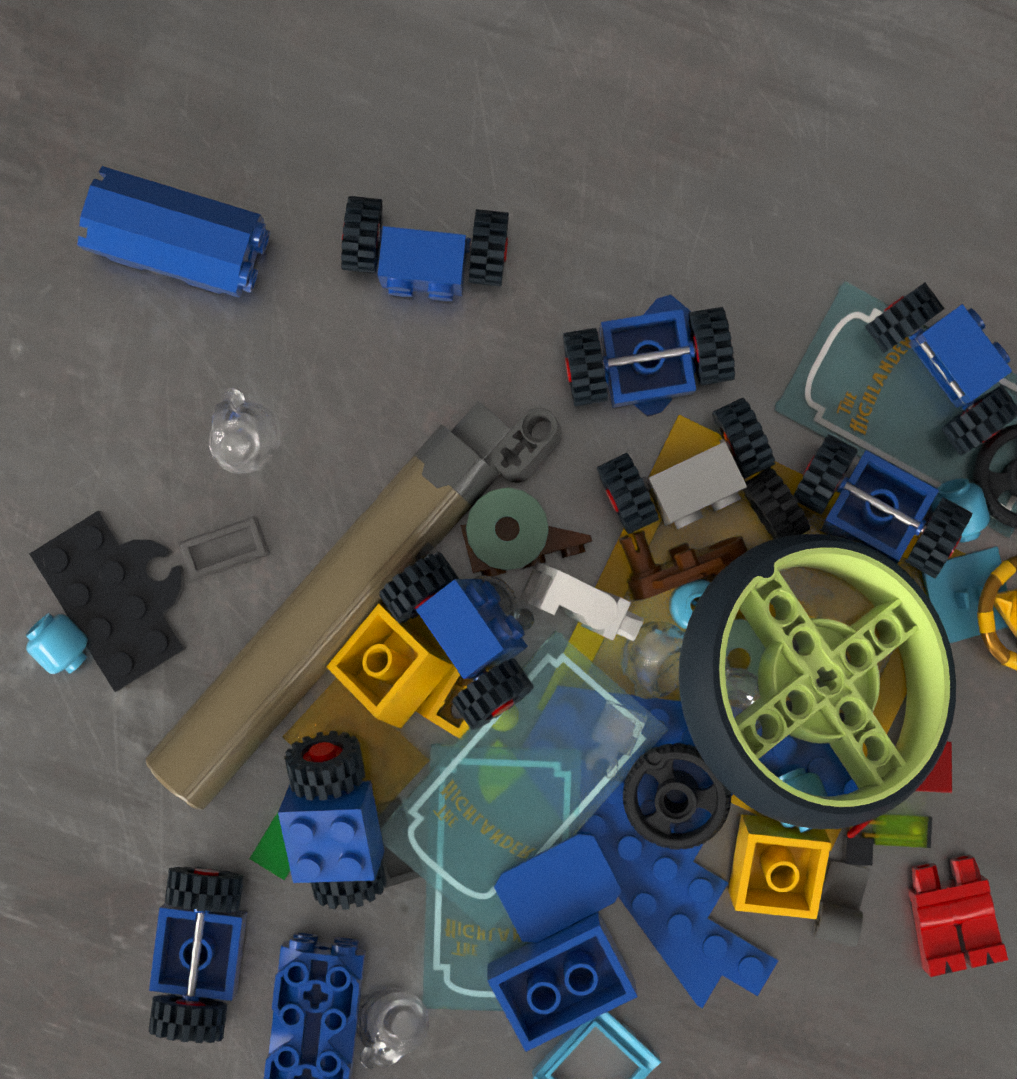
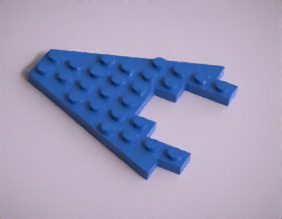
[516,685,859,1008]

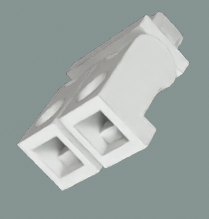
[519,562,644,641]

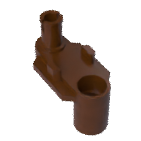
[619,530,748,601]

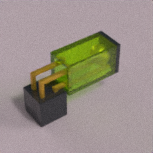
[842,813,932,866]

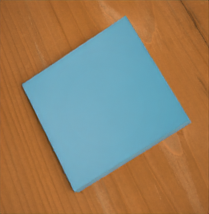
[921,546,1008,643]

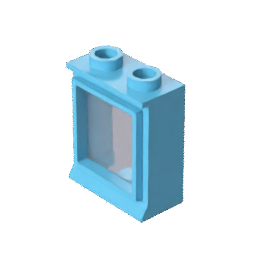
[532,1012,661,1079]

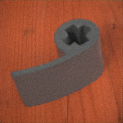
[813,861,871,947]

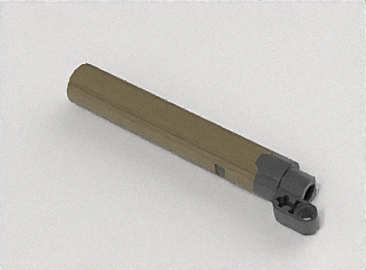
[145,401,562,810]

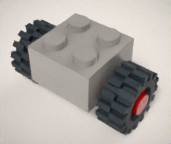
[597,397,775,534]

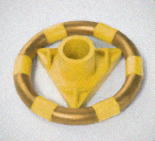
[977,555,1017,670]

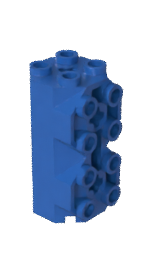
[77,166,270,298]
[264,933,366,1079]

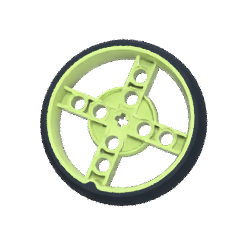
[679,534,956,829]

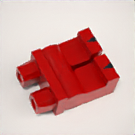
[908,854,1008,977]

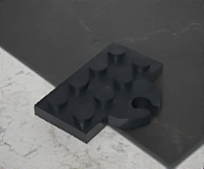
[29,511,187,692]

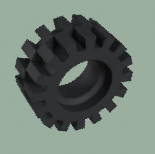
[742,467,811,539]

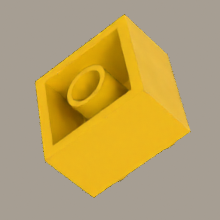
[326,603,453,729]
[728,814,831,919]

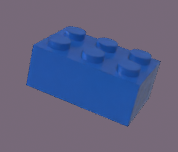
[487,911,638,1052]

